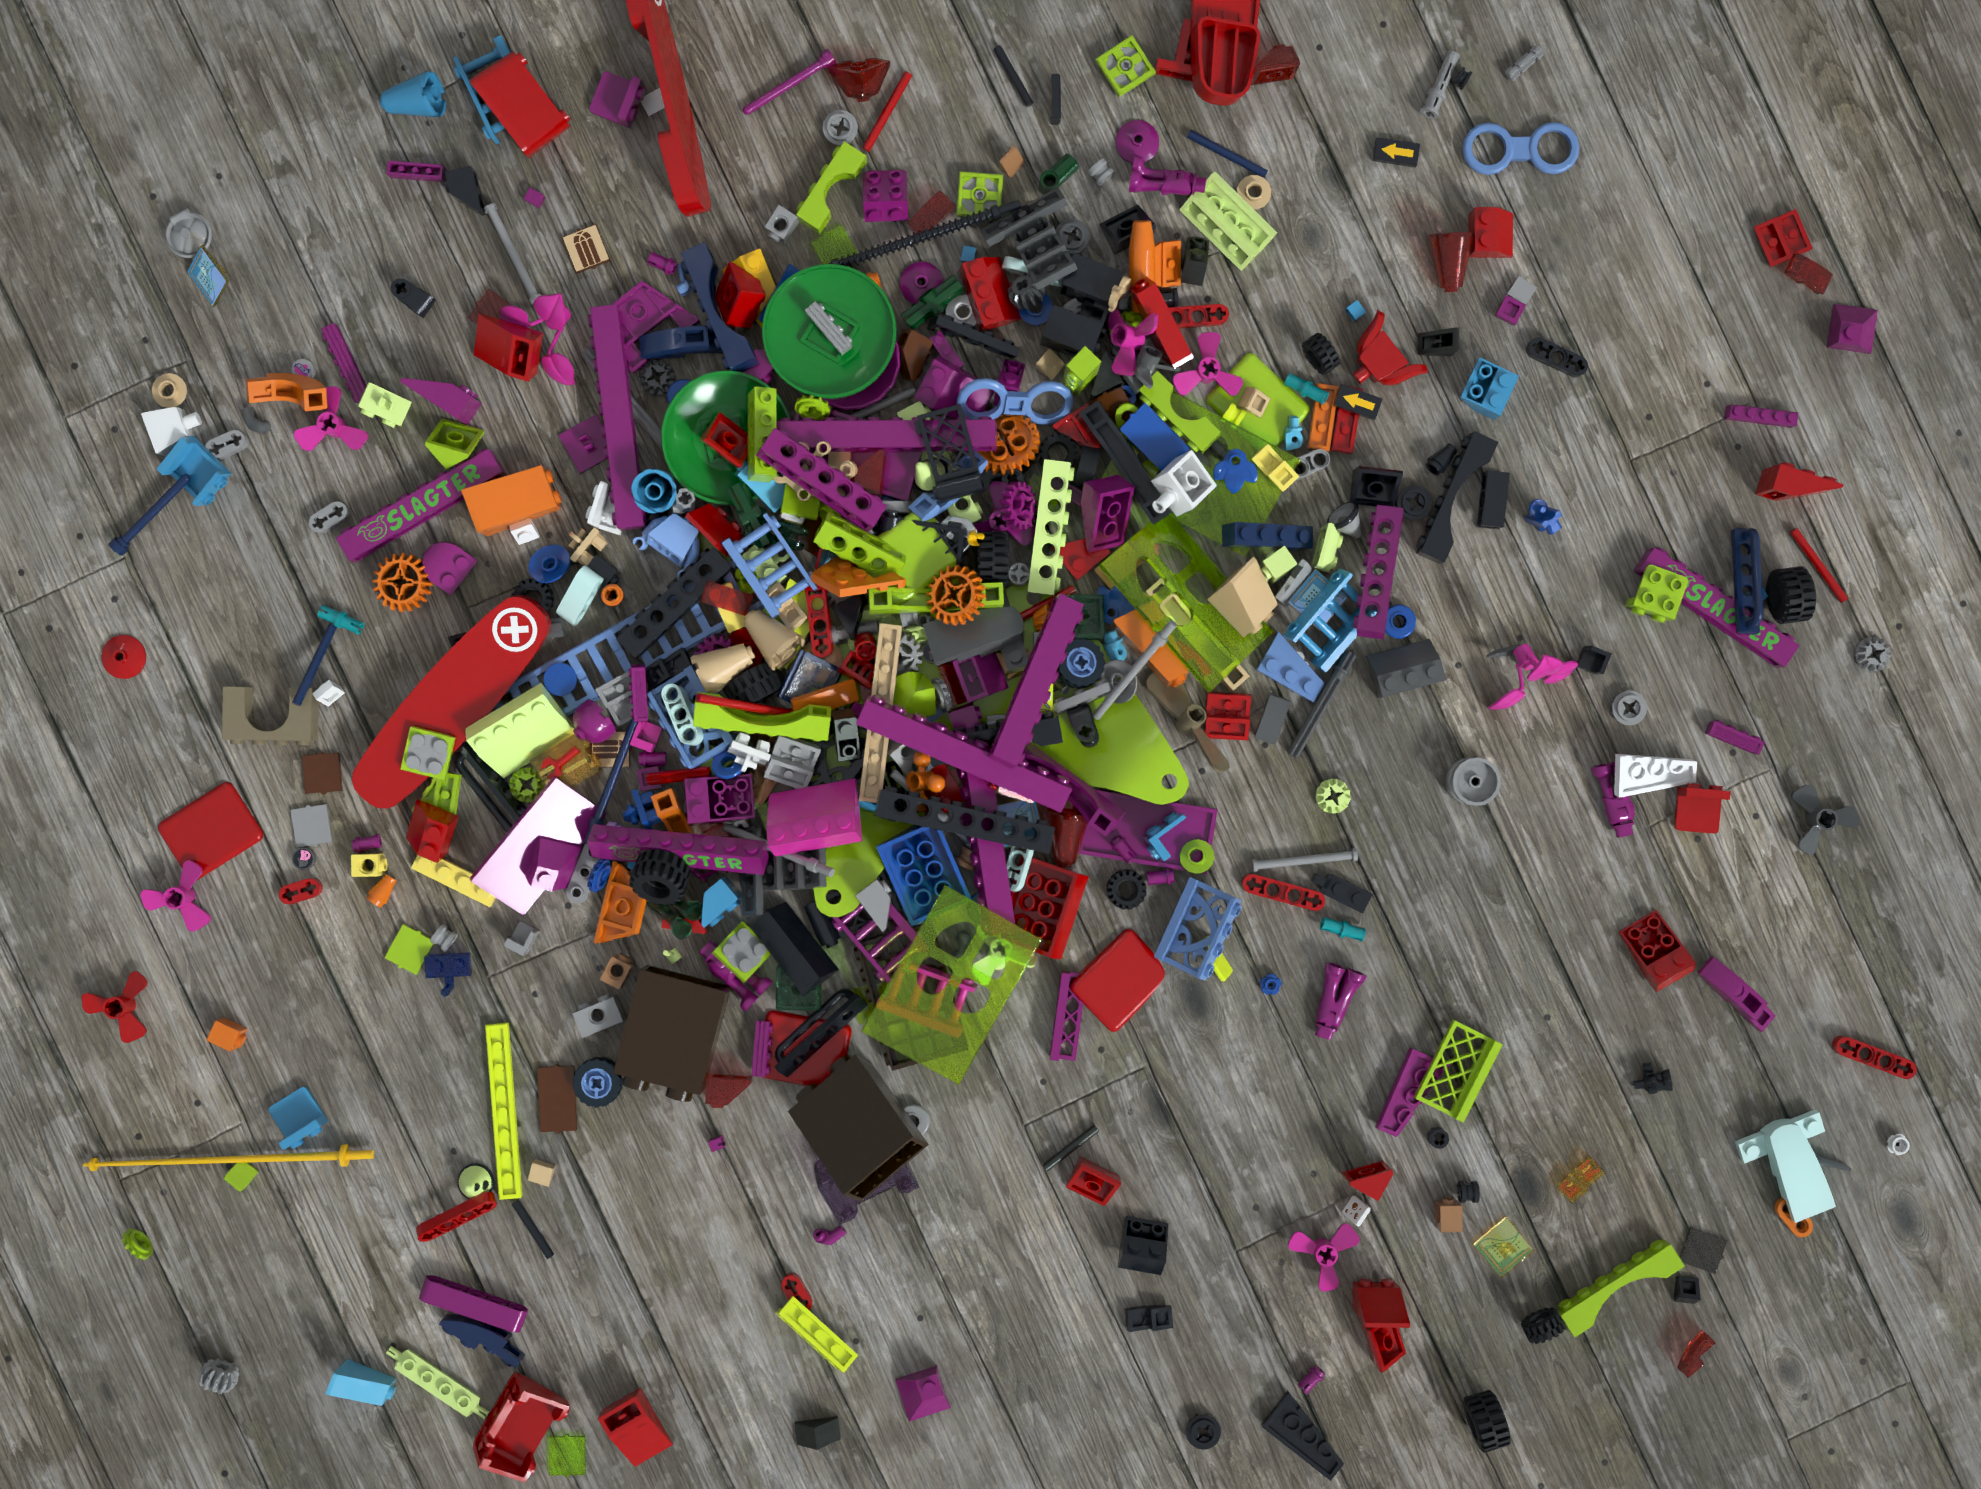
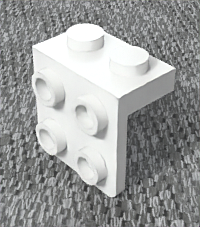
[586,481,622,535]

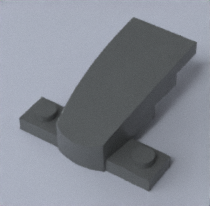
[980,187,1077,290]
[922,589,1028,674]
[739,826,827,917]

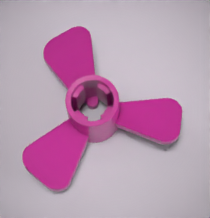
[1108,309,1158,376]
[1173,332,1243,396]
[294,386,369,451]
[140,860,211,932]
[1288,1223,1360,1292]

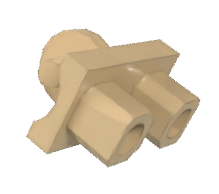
[568,527,608,566]

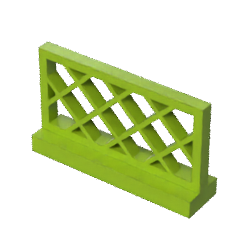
[1414,1019,1503,1123]

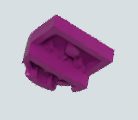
[422,541,477,595]

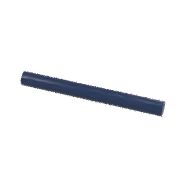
[1187,130,1268,178]
[292,624,337,706]

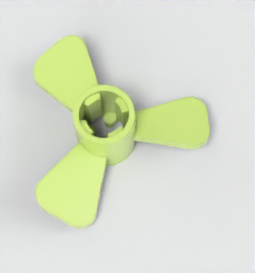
[971,924,1036,985]

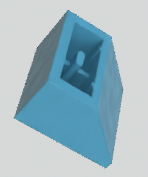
[1460,357,1519,420]
[701,876,742,928]

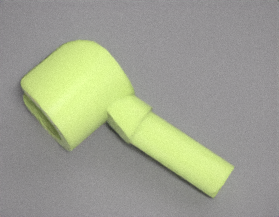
[663,947,682,964]

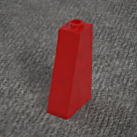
[1129,278,1194,369]

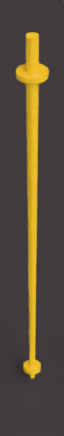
[83,1144,374,1171]

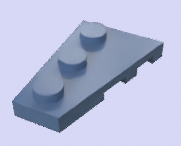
[1256,632,1325,702]

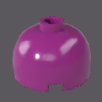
[573,699,616,744]

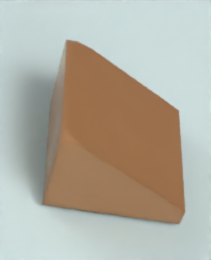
[999,146,1024,178]

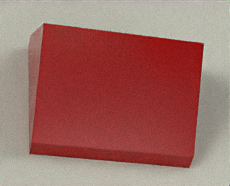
[699,412,748,468]
[1066,1156,1121,1206]
[1341,1160,1393,1201]
[1361,1322,1406,1372]

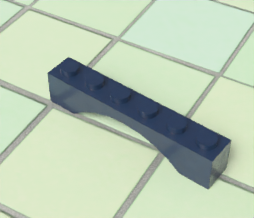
[681,242,759,372]

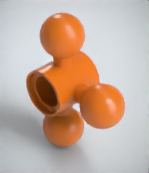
[906,751,945,812]

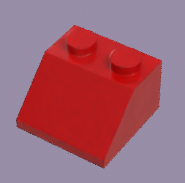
[1468,207,1513,258]
[715,262,765,328]
[685,503,744,557]
[406,799,459,863]

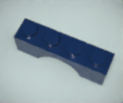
[1222,522,1313,551]

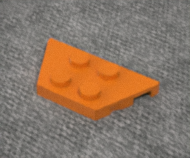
[593,860,647,944]

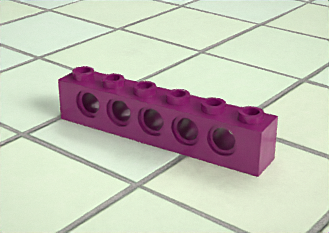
[755,428,887,532]
[1353,505,1404,640]

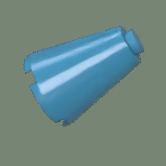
[380,71,446,117]
[631,468,677,513]

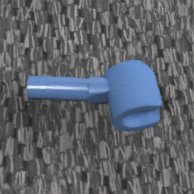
[676,264,691,297]

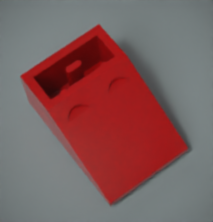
[473,313,543,382]
[1755,462,1844,501]
[1619,910,1696,993]
[597,1388,673,1467]

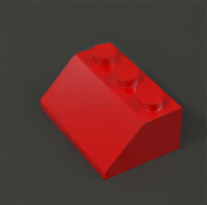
[959,257,1021,333]

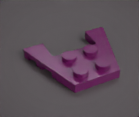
[611,281,700,374]

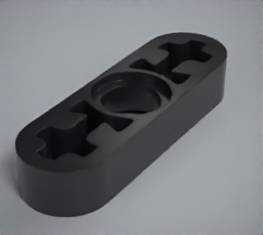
[1526,338,1588,378]

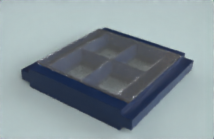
[777,649,842,703]

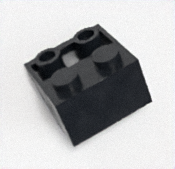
[1118,1216,1169,1275]

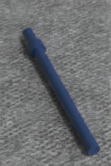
[584,719,638,844]

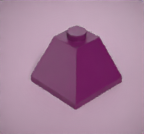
[1827,304,1878,354]
[526,837,582,891]
[895,1365,950,1422]

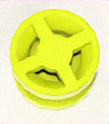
[1220,402,1247,430]

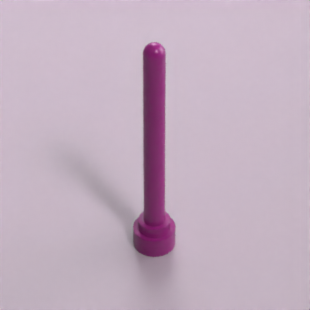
[743,49,837,115]

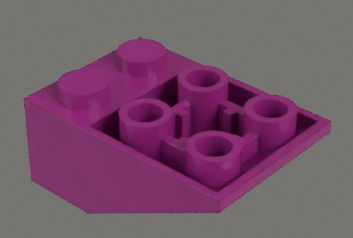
[684,774,755,826]

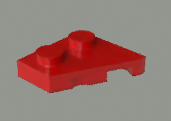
[1052,403,1102,449]
[1050,539,1111,581]

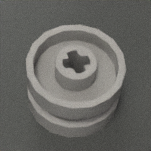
[1445,757,1501,806]

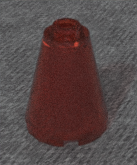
[1429,232,1474,292]
[1046,805,1088,867]

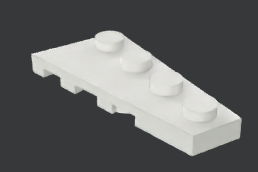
[1614,754,1697,798]

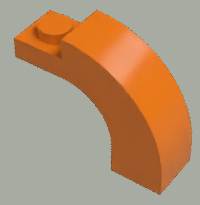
[245,373,327,411]
[651,788,696,834]

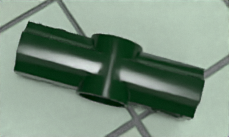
[900,275,965,330]
[727,481,775,550]

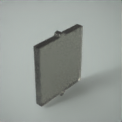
[1679,1227,1727,1274]

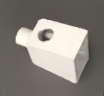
[141,407,202,456]

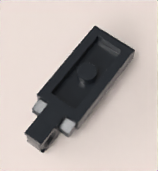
[1311,873,1373,914]

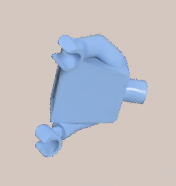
[633,512,701,578]

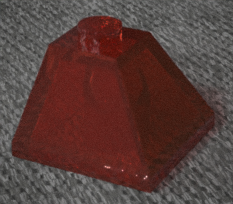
[1251,44,1300,85]

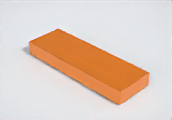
[1307,383,1339,452]
[790,678,859,711]

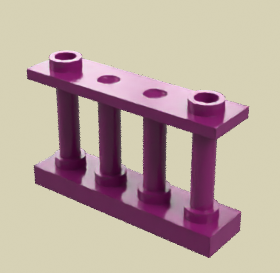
[831,903,930,983]

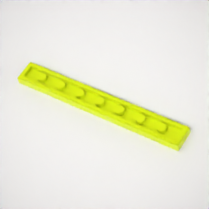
[485,1022,523,1200]

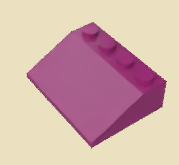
[766,778,862,857]

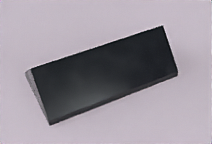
[751,902,839,997]

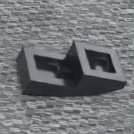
[645,647,695,689]
[1125,1305,1173,1332]

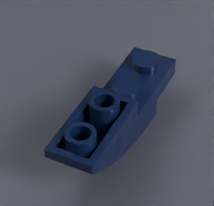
[639,325,723,359]
[439,1314,526,1368]

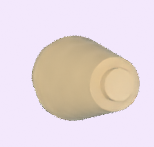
[744,610,805,670]
[690,643,756,694]

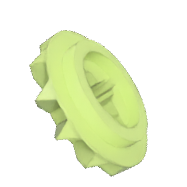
[1316,779,1351,814]

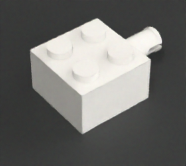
[1151,450,1217,517]

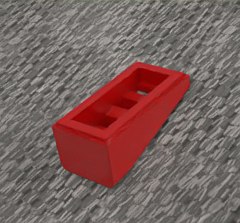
[837,650,875,691]

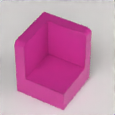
[630,721,662,752]

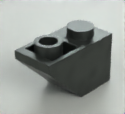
[1181,237,1209,286]
[831,708,860,762]

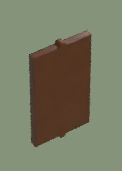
[537,1064,577,1134]

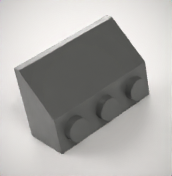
[1366,639,1446,698]

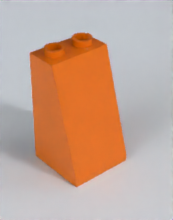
[461,465,562,536]
[1112,601,1189,688]

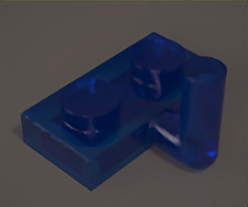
[424,952,472,997]

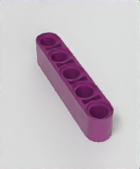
[419,1275,528,1333]

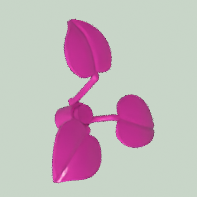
[499,293,576,385]
[1486,644,1578,710]

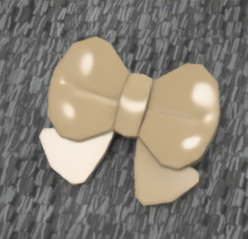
[1108,276,1131,312]

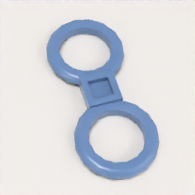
[1462,122,1580,175]
[957,378,1073,425]

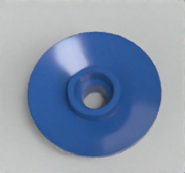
[528,545,571,583]

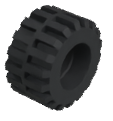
[976,531,1009,587]
[1766,566,1816,624]
[723,662,783,704]
[629,849,691,905]
[1463,1390,1511,1453]

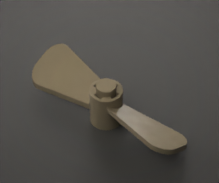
[1145,673,1230,773]

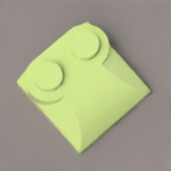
[1311,523,1343,573]

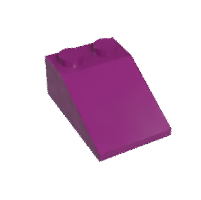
[914,356,995,419]
[400,378,482,425]
[1081,475,1135,553]

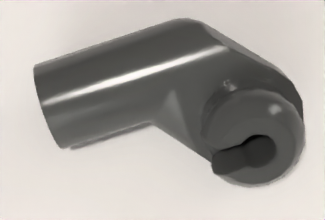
[242,407,271,434]
[950,930,972,964]

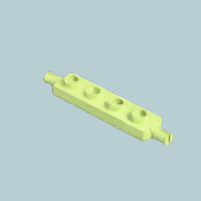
[386,1346,490,1419]

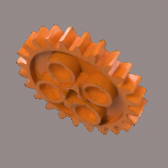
[977,413,1040,476]

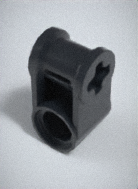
[391,278,436,318]
[1067,703,1099,748]

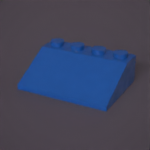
[876,825,972,926]

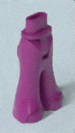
[1315,962,1367,1040]

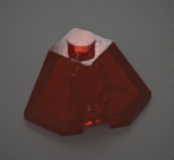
[828,58,890,102]

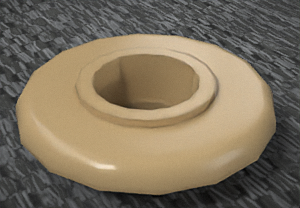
[1237,175,1271,210]
[152,373,187,408]

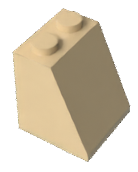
[1207,557,1278,638]

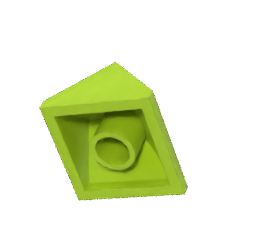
[425,418,485,469]
[893,671,936,717]

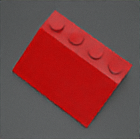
[1000,855,1089,959]

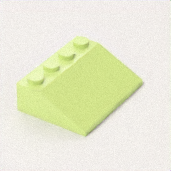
[465,683,575,778]

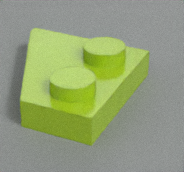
[412,772,462,814]

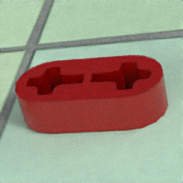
[279,878,323,905]
[781,1273,813,1311]

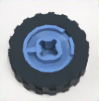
[1057,638,1105,689]
[572,1057,623,1108]

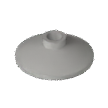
[1099,660,1137,703]

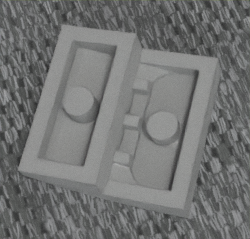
[595,672,652,727]
[764,735,821,789]

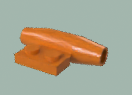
[1129,220,1181,313]

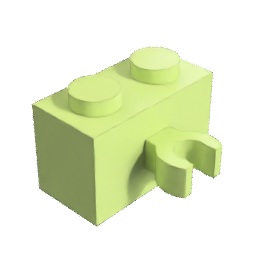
[357,382,412,428]
[742,545,790,589]
[1258,546,1297,585]

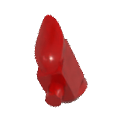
[1352,309,1428,386]

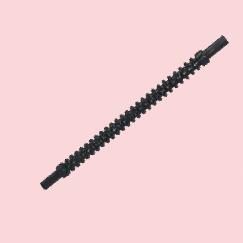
[828,200,1022,267]

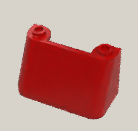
[469,51,570,159]
[473,1372,570,1483]

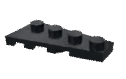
[1261,1390,1344,1481]

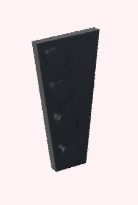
[927,314,1020,359]

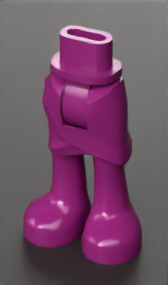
[1129,155,1207,196]
[1590,761,1635,838]
[699,940,773,1012]

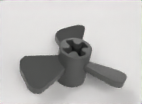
[1111,344,1181,389]
[1791,785,1860,855]

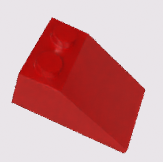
[1352,1279,1410,1328]

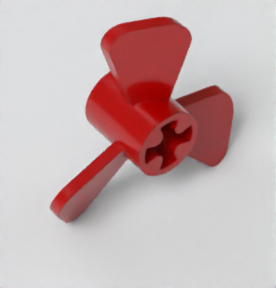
[82,971,148,1043]

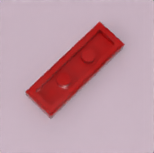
[1330,386,1363,454]

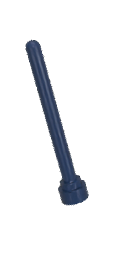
[108,474,191,556]

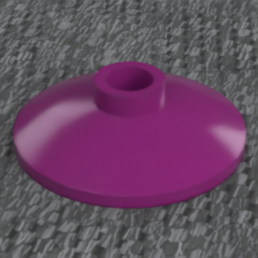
[1115,120,1159,164]
[900,262,943,304]

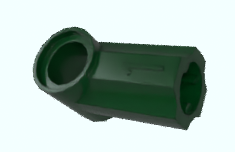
[1038,153,1079,195]

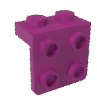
[589,71,646,128]
[863,170,908,222]

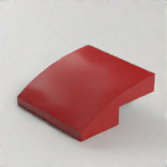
[1753,209,1813,268]
[1204,691,1251,741]

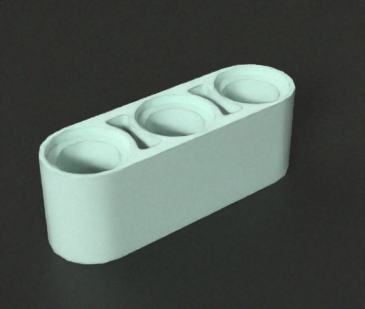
[556,565,604,626]
[661,684,704,746]

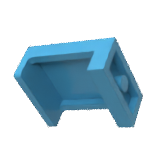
[157,436,232,506]

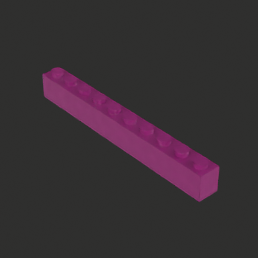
[588,304,647,531]
[776,416,997,453]
[856,695,1072,813]

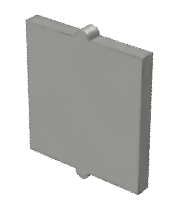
[290,804,334,848]

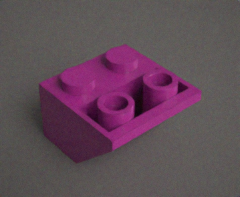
[952,652,1009,703]

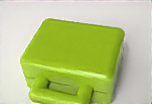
[1206,353,1310,451]
[857,512,960,617]

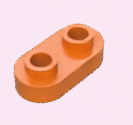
[1774,1197,1813,1237]

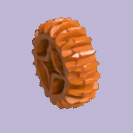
[371,553,434,612]
[926,565,987,626]

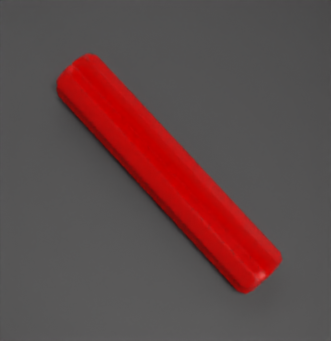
[646,766,711,785]

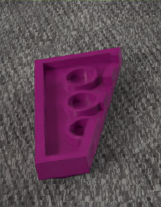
[1375,1047,1450,1137]

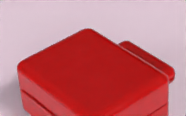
[158,782,263,881]
[1069,929,1165,1032]
[762,1010,852,1086]

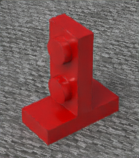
[1155,18,1193,82]

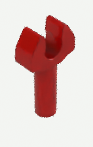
[541,745,580,779]

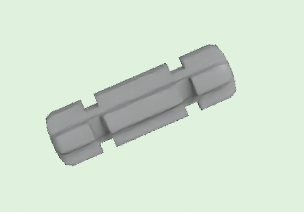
[1505,45,1544,81]

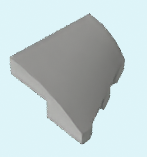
[1274,559,1312,609]

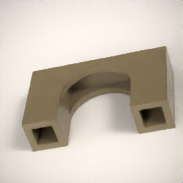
[222,687,319,745]

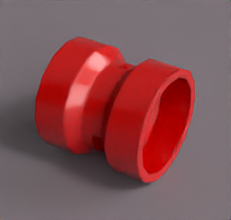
[854,632,877,661]

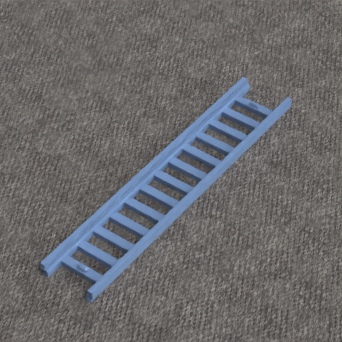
[494,560,765,717]

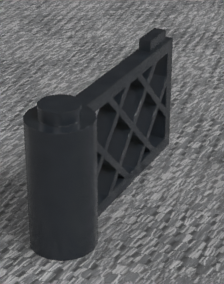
[914,404,985,503]
[878,509,966,570]
[803,870,901,949]

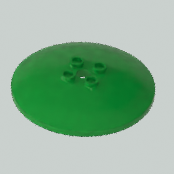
[762,264,897,399]
[661,371,791,505]

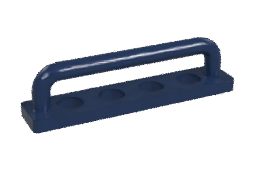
[1731,528,1763,635]

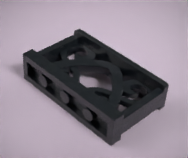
[807,706,867,787]

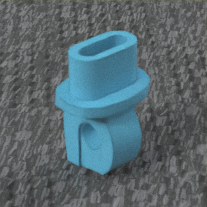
[1284,416,1303,451]
[1102,630,1127,661]

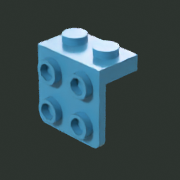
[1143,812,1186,861]
[269,1086,329,1150]

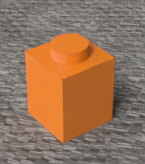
[206,1017,248,1052]

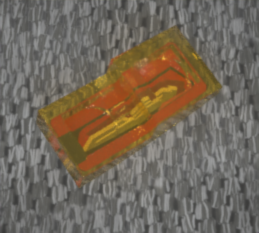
[1556,1155,1605,1204]

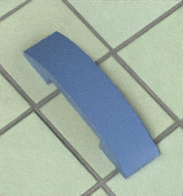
[908,451,988,521]

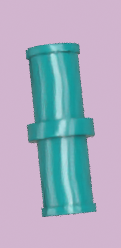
[1284,373,1329,405]
[317,605,365,635]
[1320,917,1366,942]

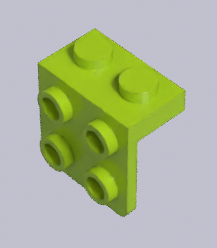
[1625,565,1688,623]

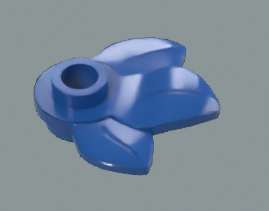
[1213,449,1257,494]
[1096,582,1139,624]

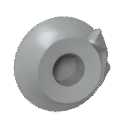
[165,208,212,258]

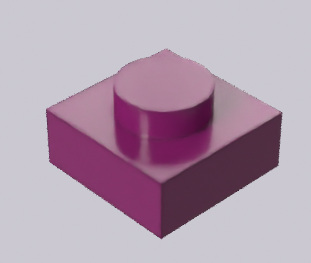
[1495,295,1526,326]
[637,766,663,791]

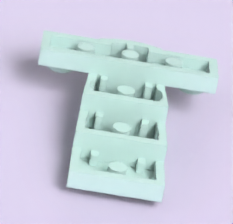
[1735,1110,1836,1223]

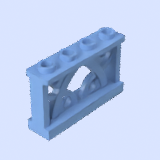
[647,665,736,769]
[1154,877,1242,981]

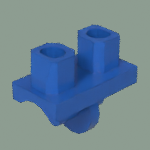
[1524,499,1562,535]
[623,789,662,830]

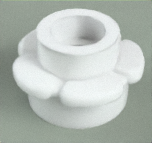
[1887,1134,1910,1155]

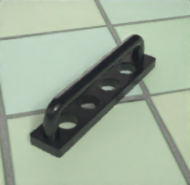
[455,742,527,832]
[775,989,868,1077]

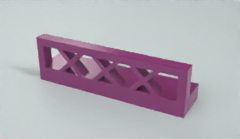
[1049,970,1083,1061]

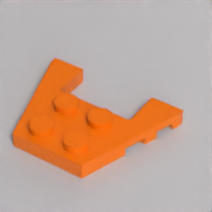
[811,556,906,597]

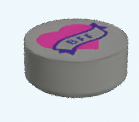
[291,359,316,378]

